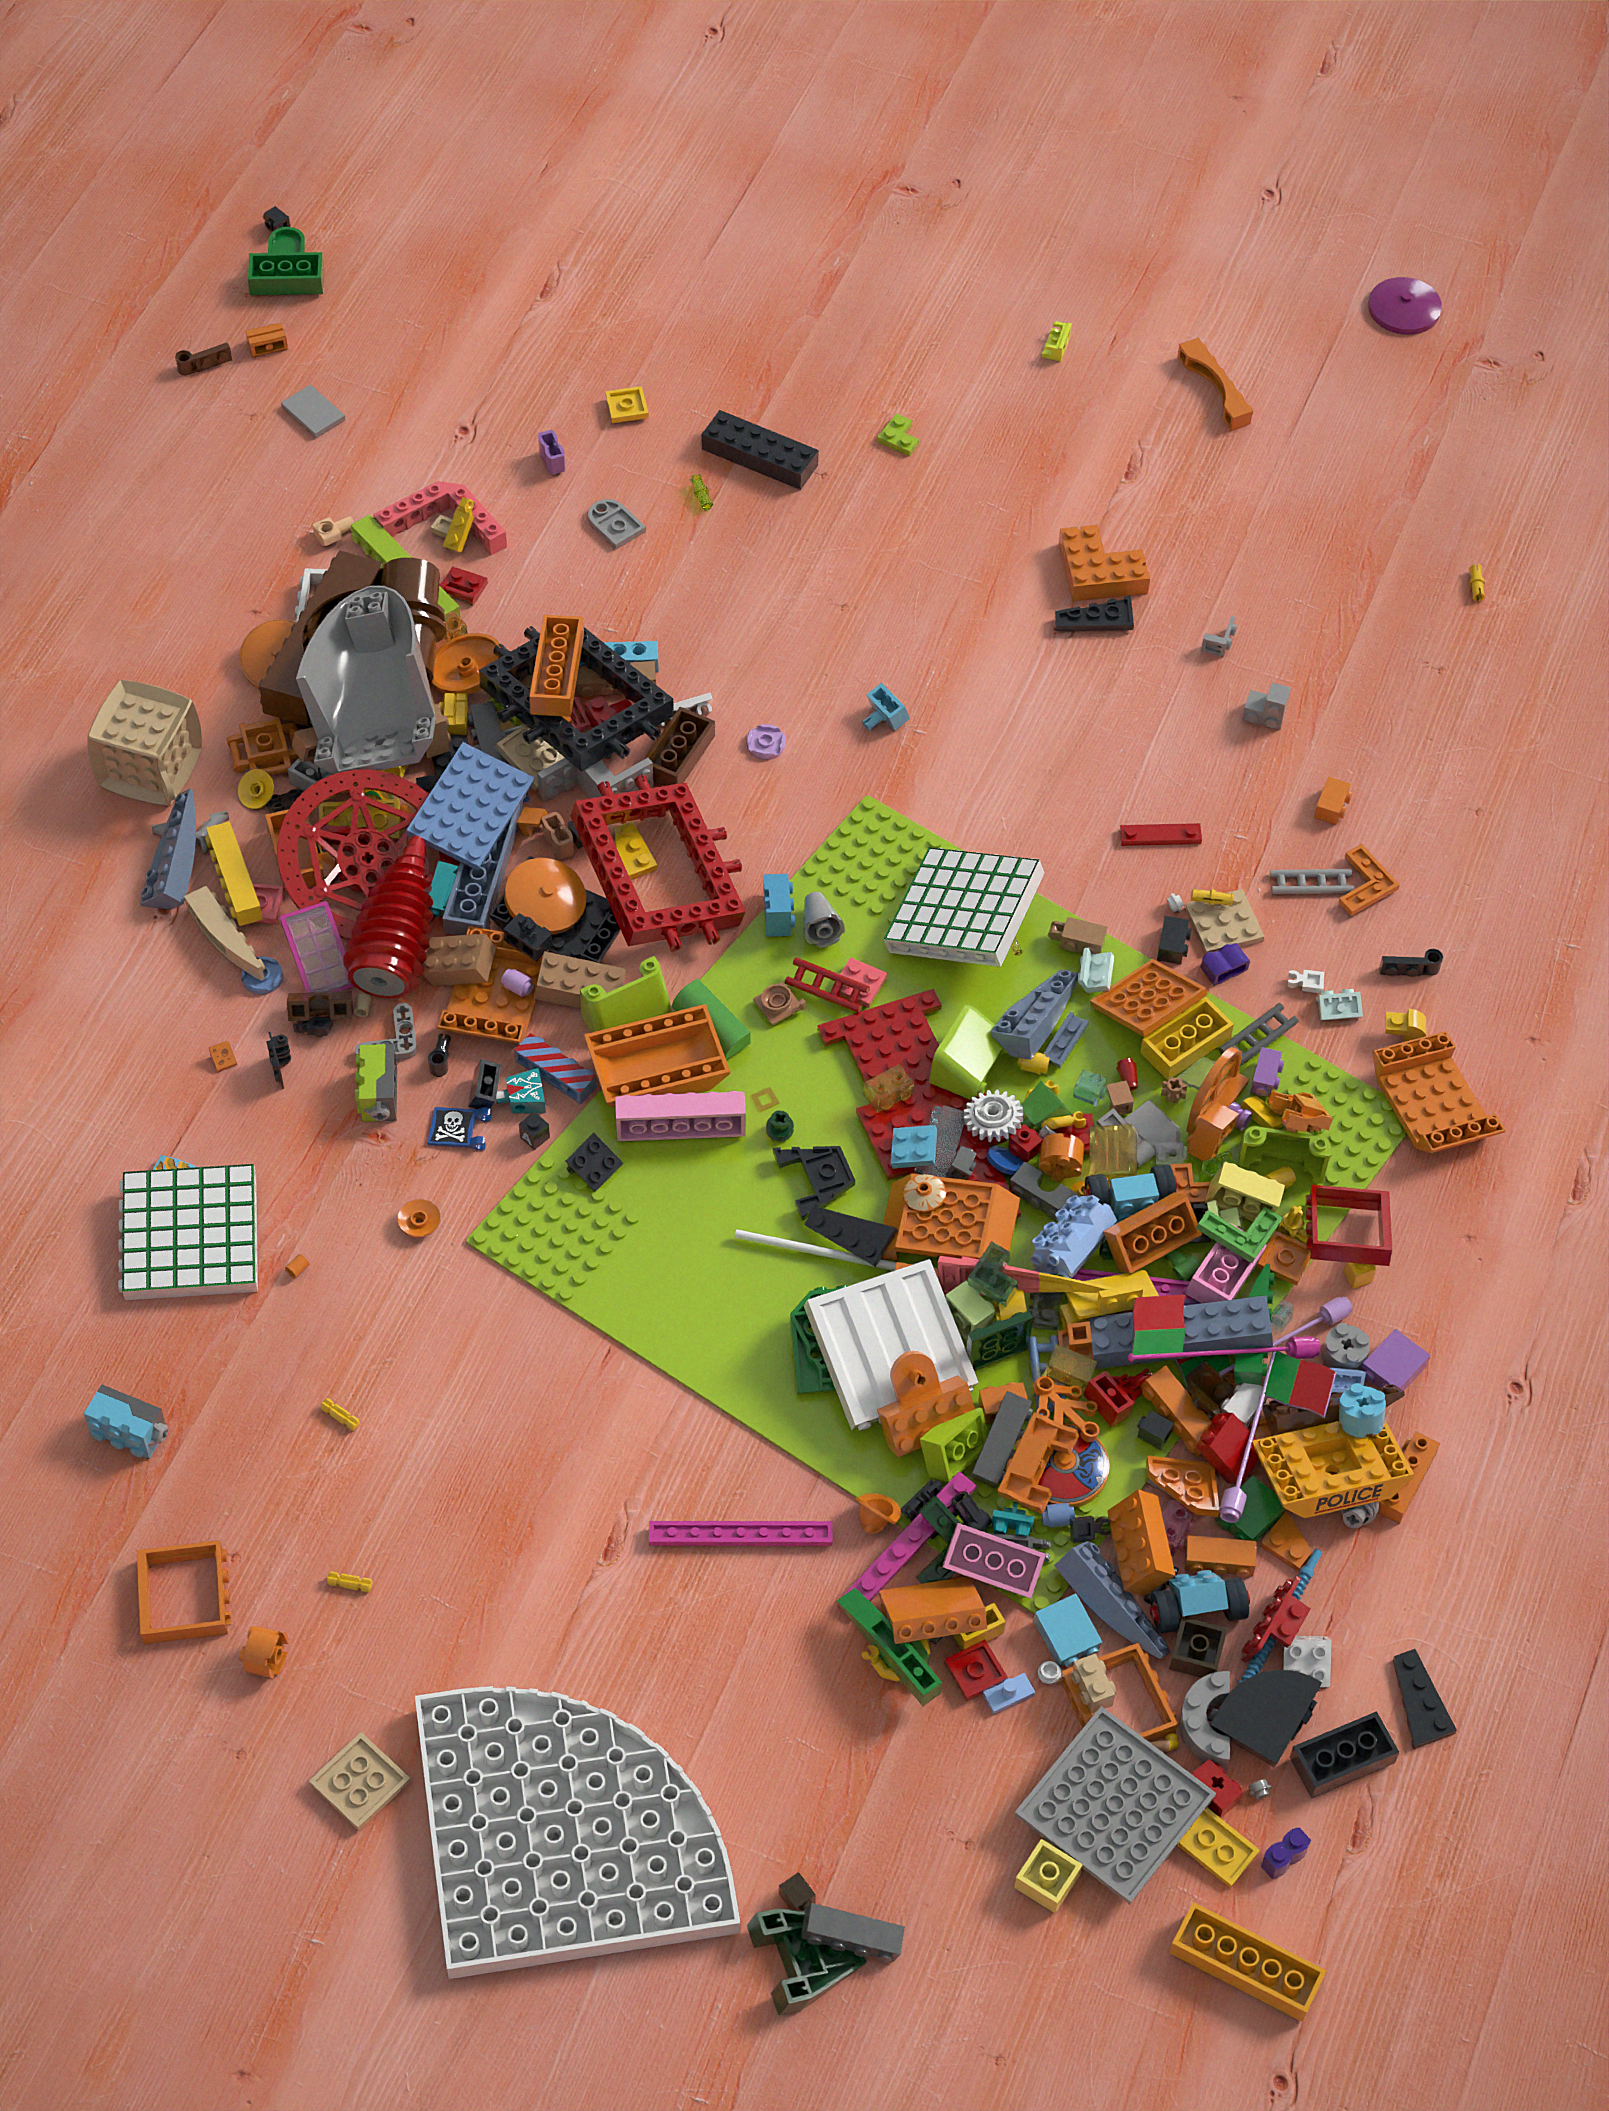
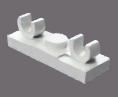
[660,692,713,727]

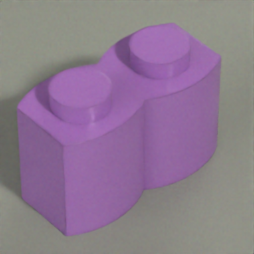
[538,430,565,475]

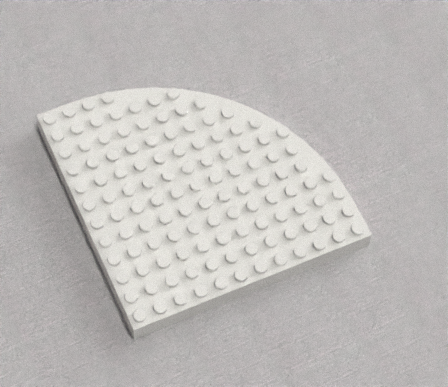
[415,1686,740,1979]

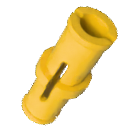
[1469,564,1485,601]
[1191,888,1234,907]

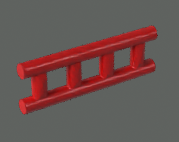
[785,957,870,1013]

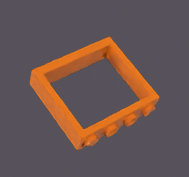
[137,1540,231,1644]
[1060,1643,1179,1742]

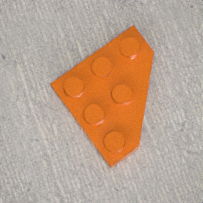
[1146,1456,1220,1517]

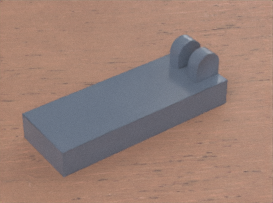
[1043,1012,1089,1069]

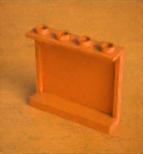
[879,1576,987,1644]

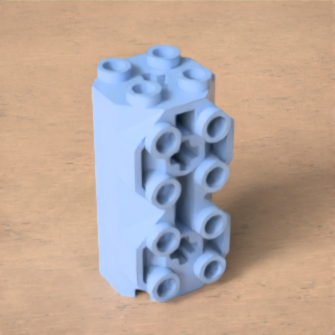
[1030,1195,1117,1279]

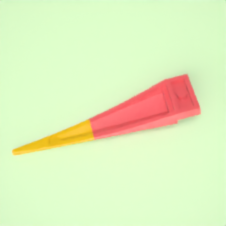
[938,1256,1113,1296]

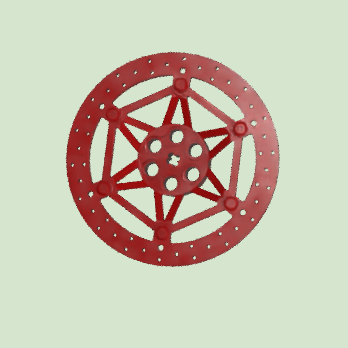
[277,769,460,940]

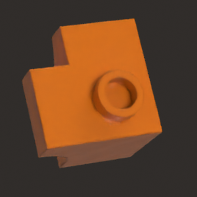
[1057,1321,1094,1364]

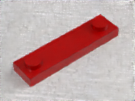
[1119,823,1202,846]

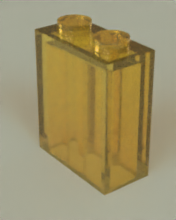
[1089,1124,1137,1184]

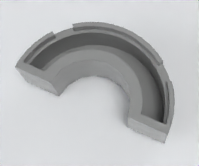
[1179,1671,1230,1770]

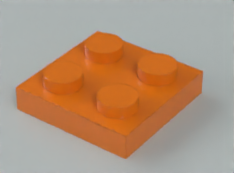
[1257,1231,1311,1286]

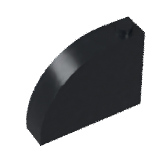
[1207,1670,1322,1767]

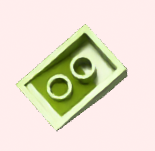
[920,1408,988,1482]

